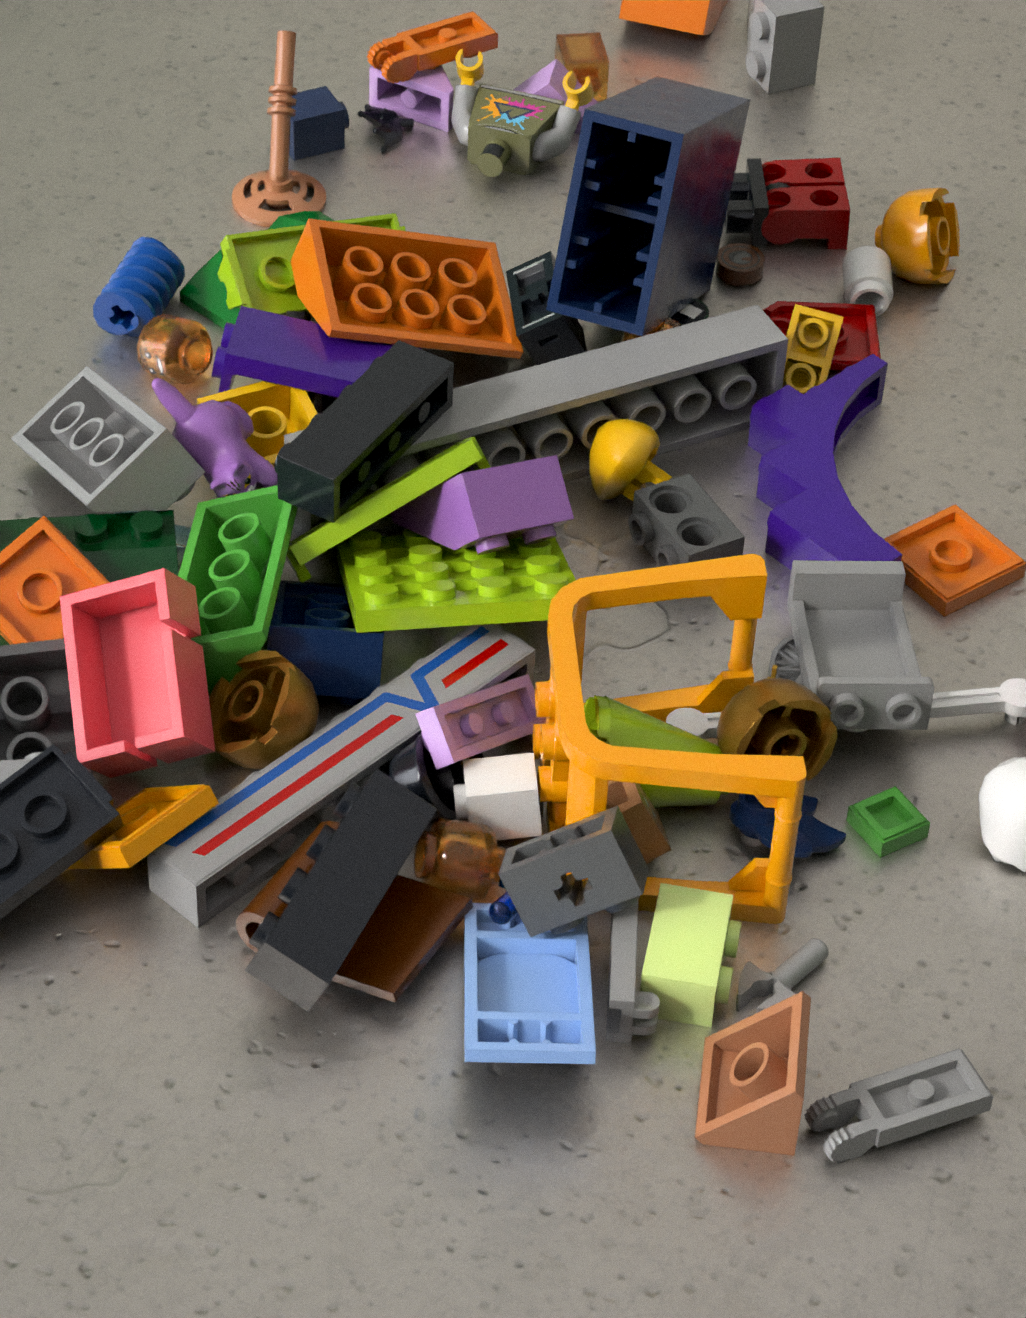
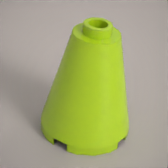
[584,695,729,808]

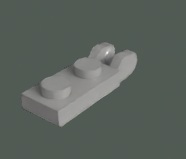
[804,1048,993,1163]

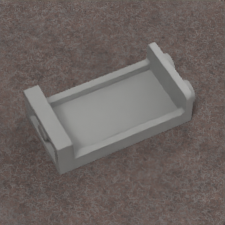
[787,560,934,730]

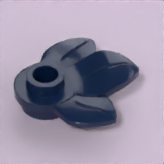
[729,794,846,858]

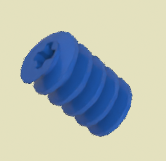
[93,236,185,337]

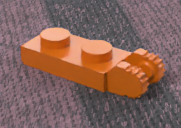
[366,11,498,84]

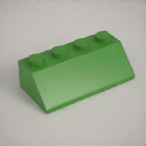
[178,485,298,696]

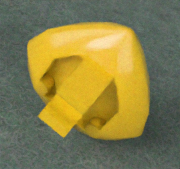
[589,419,672,501]

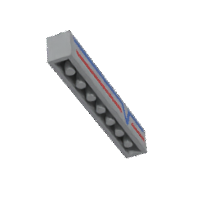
[147,624,536,928]

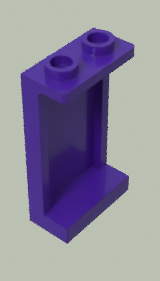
[212,306,422,398]

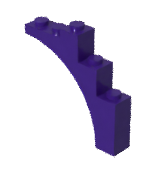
[748,354,902,570]

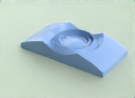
[464,903,596,1064]

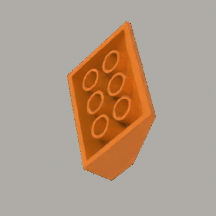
[291,218,523,359]

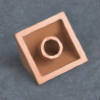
[695,991,811,1156]

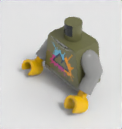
[451,49,594,177]

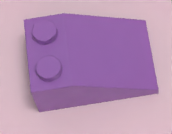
[390,455,574,555]

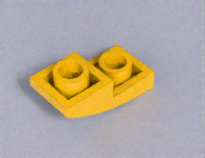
[782,304,844,394]

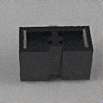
[506,251,587,365]

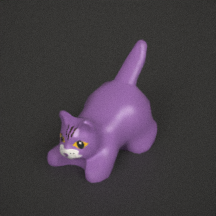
[151,378,278,498]

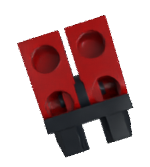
[724,158,850,249]

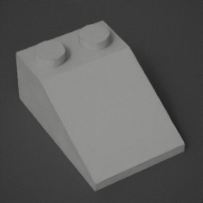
[746,0,824,94]

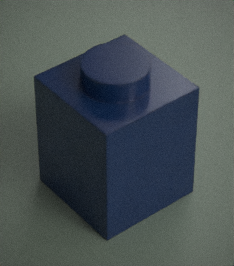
[289,86,349,161]

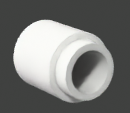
[842,246,894,317]

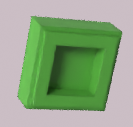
[846,786,930,858]

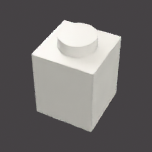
[453,752,542,843]

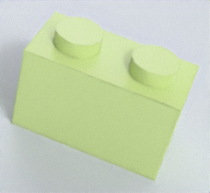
[640,883,742,1028]

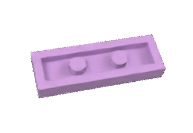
[415,674,546,770]

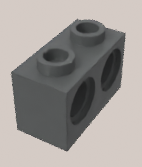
[628,473,745,567]

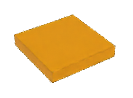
[68,784,219,869]

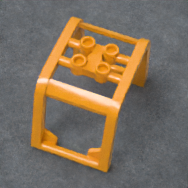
[533,554,807,924]

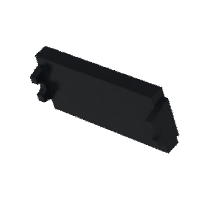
[0,743,124,920]

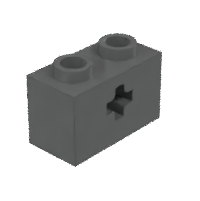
[498,806,649,937]

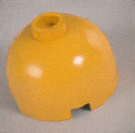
[875,188,960,284]

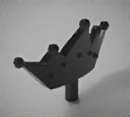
[358,104,414,153]

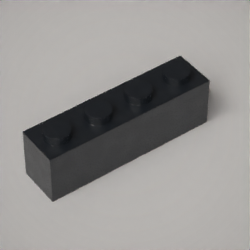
[275,340,454,523]
[245,768,437,1012]

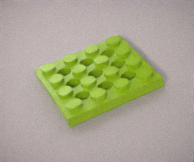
[336,529,576,633]

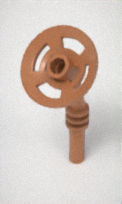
[232,31,326,228]

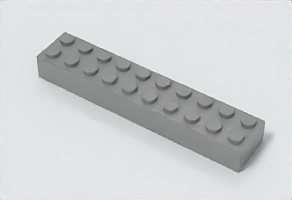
[284,305,788,552]

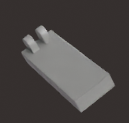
[606,900,660,1043]

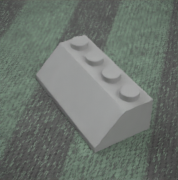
[11,366,205,513]

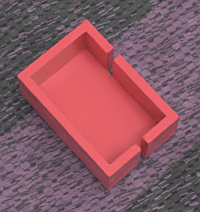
[60,568,216,778]

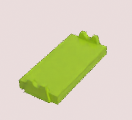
[218,213,406,316]
[286,437,491,583]

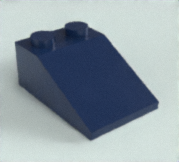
[267,580,384,705]

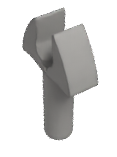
[736,938,829,1013]

